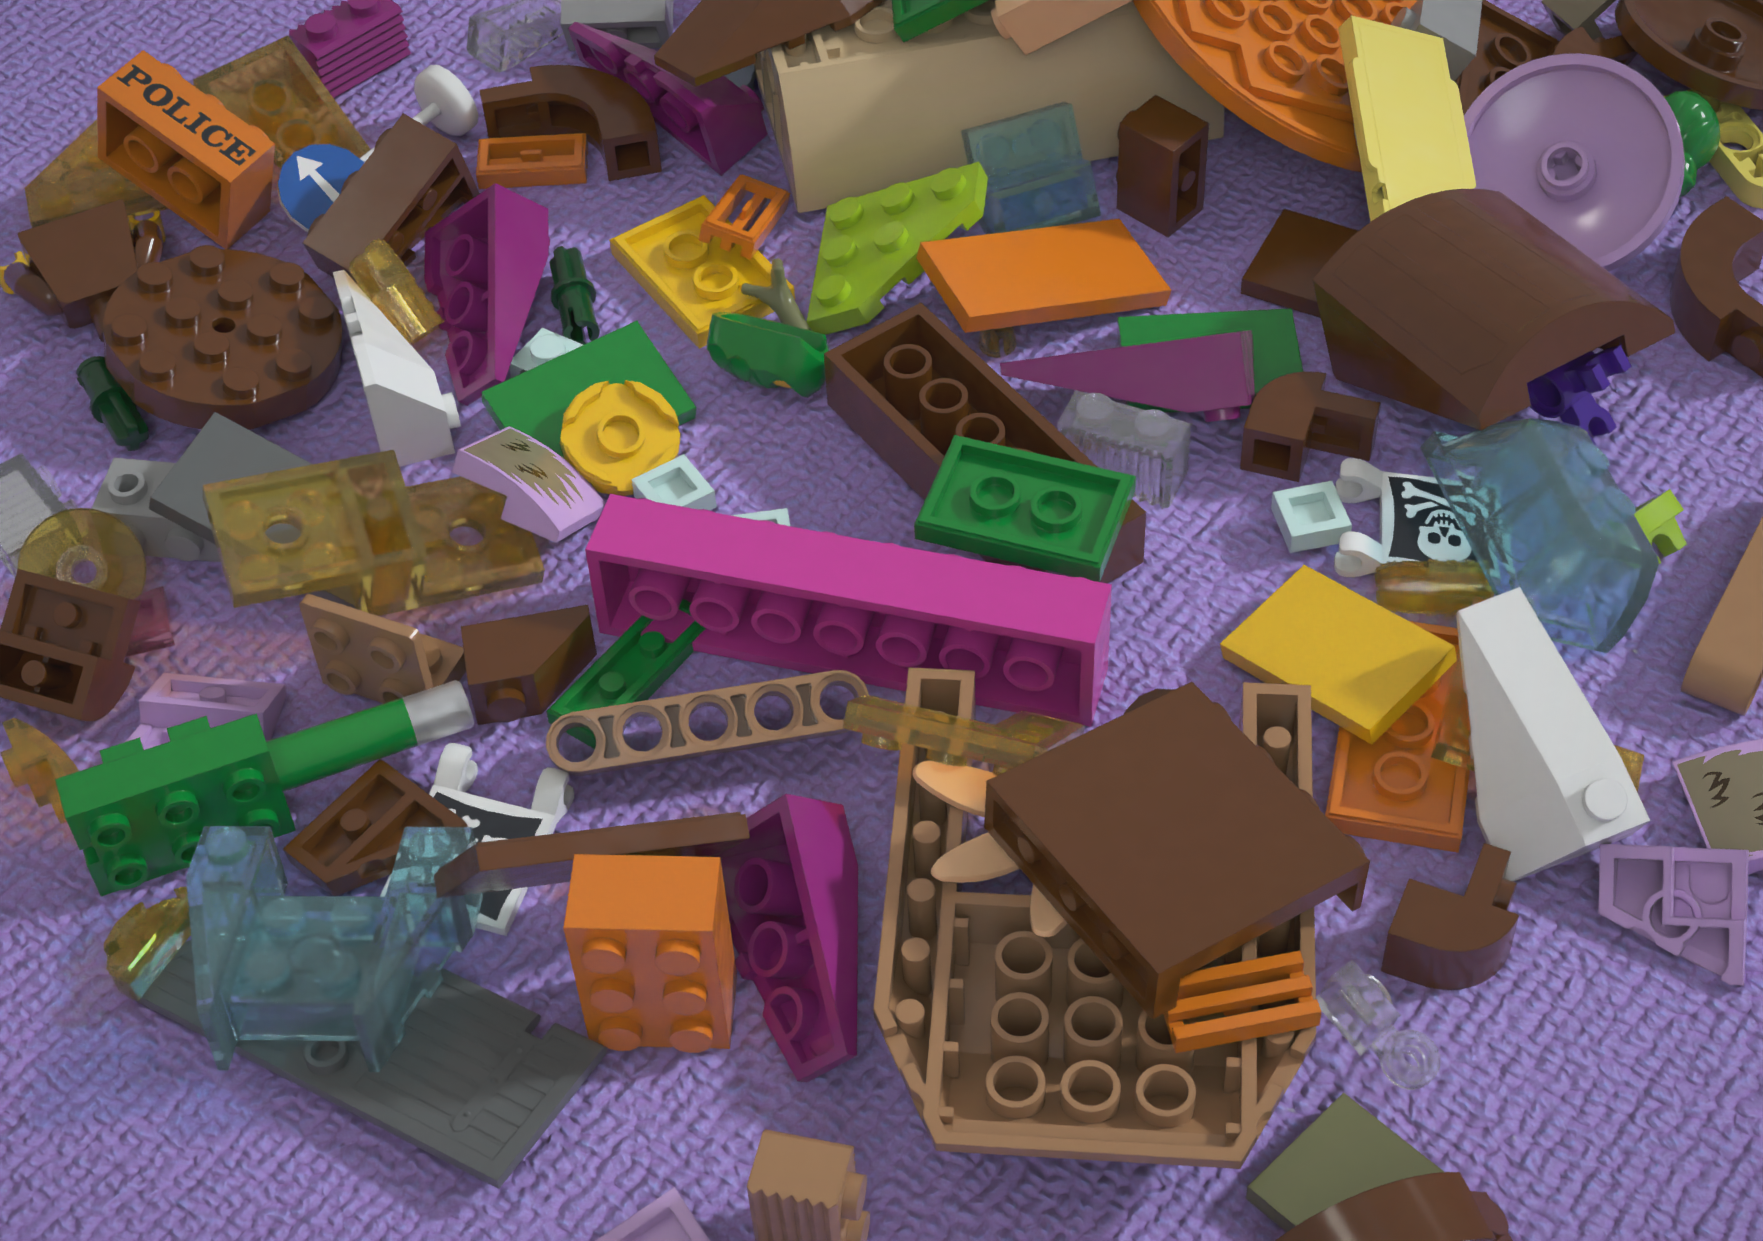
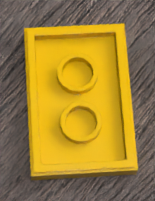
[609,195,795,349]
[1220,565,1457,745]

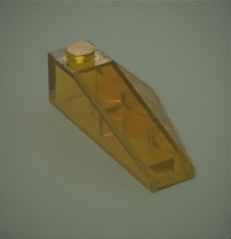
[193,35,371,169]

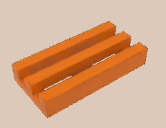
[476,133,588,189]
[699,174,791,260]
[1163,951,1321,1053]

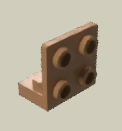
[299,594,466,704]

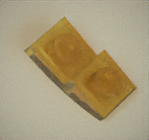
[0,718,79,824]

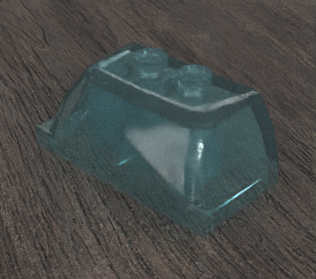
[1420,418,1659,653]

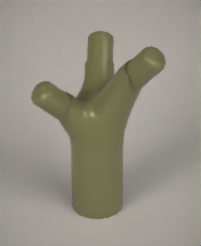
[741,258,811,330]

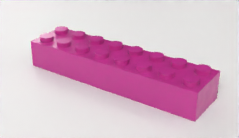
[585,494,1112,727]

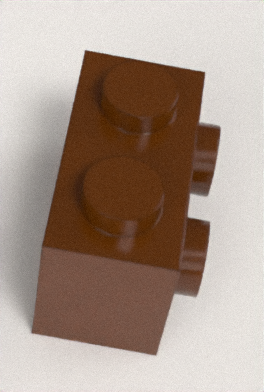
[1116,95,1209,238]

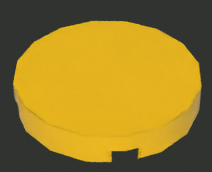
[560,380,680,496]

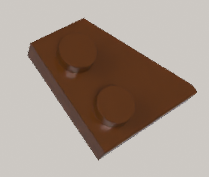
[283,759,473,897]

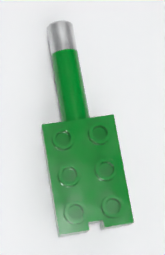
[55,680,474,896]

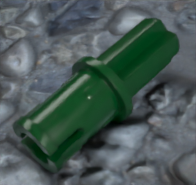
[549,246,600,345]
[76,356,149,451]

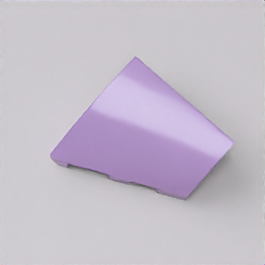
[1598,844,1749,986]

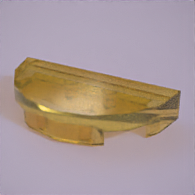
[104,887,215,1001]

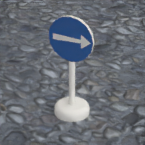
[277,65,478,232]

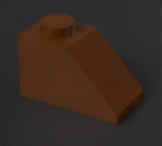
[461,605,597,725]

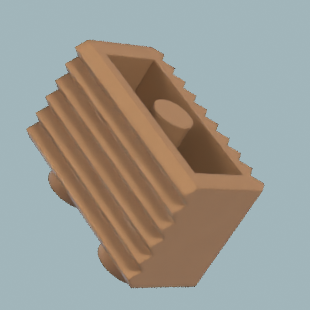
[747,1129,870,1241]

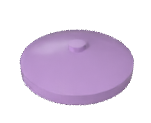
[1464,53,1685,272]

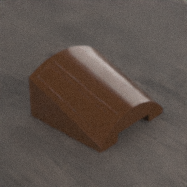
[1312,189,1675,431]

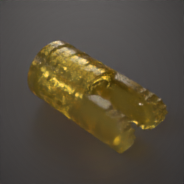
[348,239,445,346]
[1374,559,1495,617]

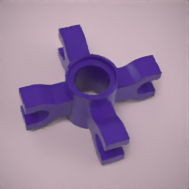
[1527,345,1632,454]

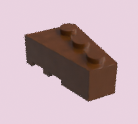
[302,113,480,300]

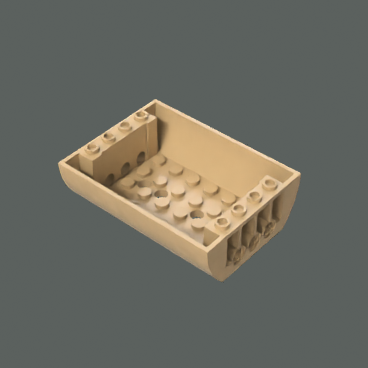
[754,0,1224,213]

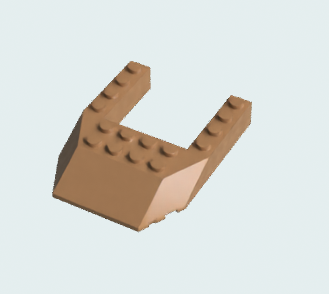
[873,667,1316,1169]

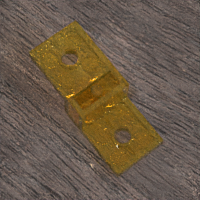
[203,450,545,616]

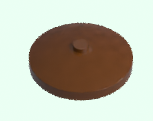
[1615,0,1763,110]

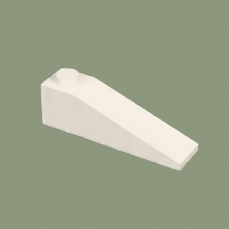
[333,270,461,470]
[1456,587,1650,882]

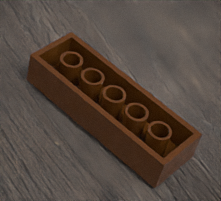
[824,302,1146,583]

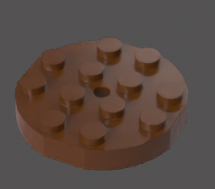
[103,245,342,430]

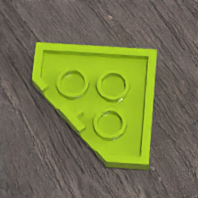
[806,162,988,335]

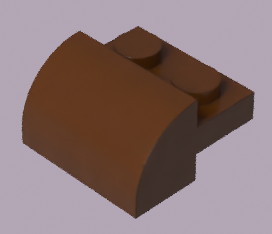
[0,569,141,721]

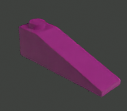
[568,21,768,176]
[424,183,550,406]
[1000,330,1255,422]
[715,794,858,1082]

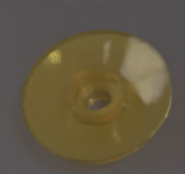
[17,508,147,601]

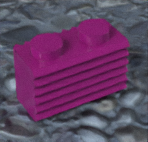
[289,0,412,103]

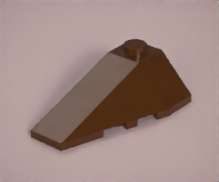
[654,0,885,87]

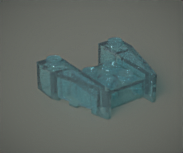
[186,826,484,1072]

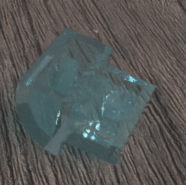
[961,102,1101,234]

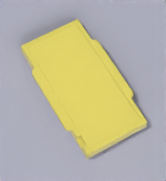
[1338,15,1476,222]

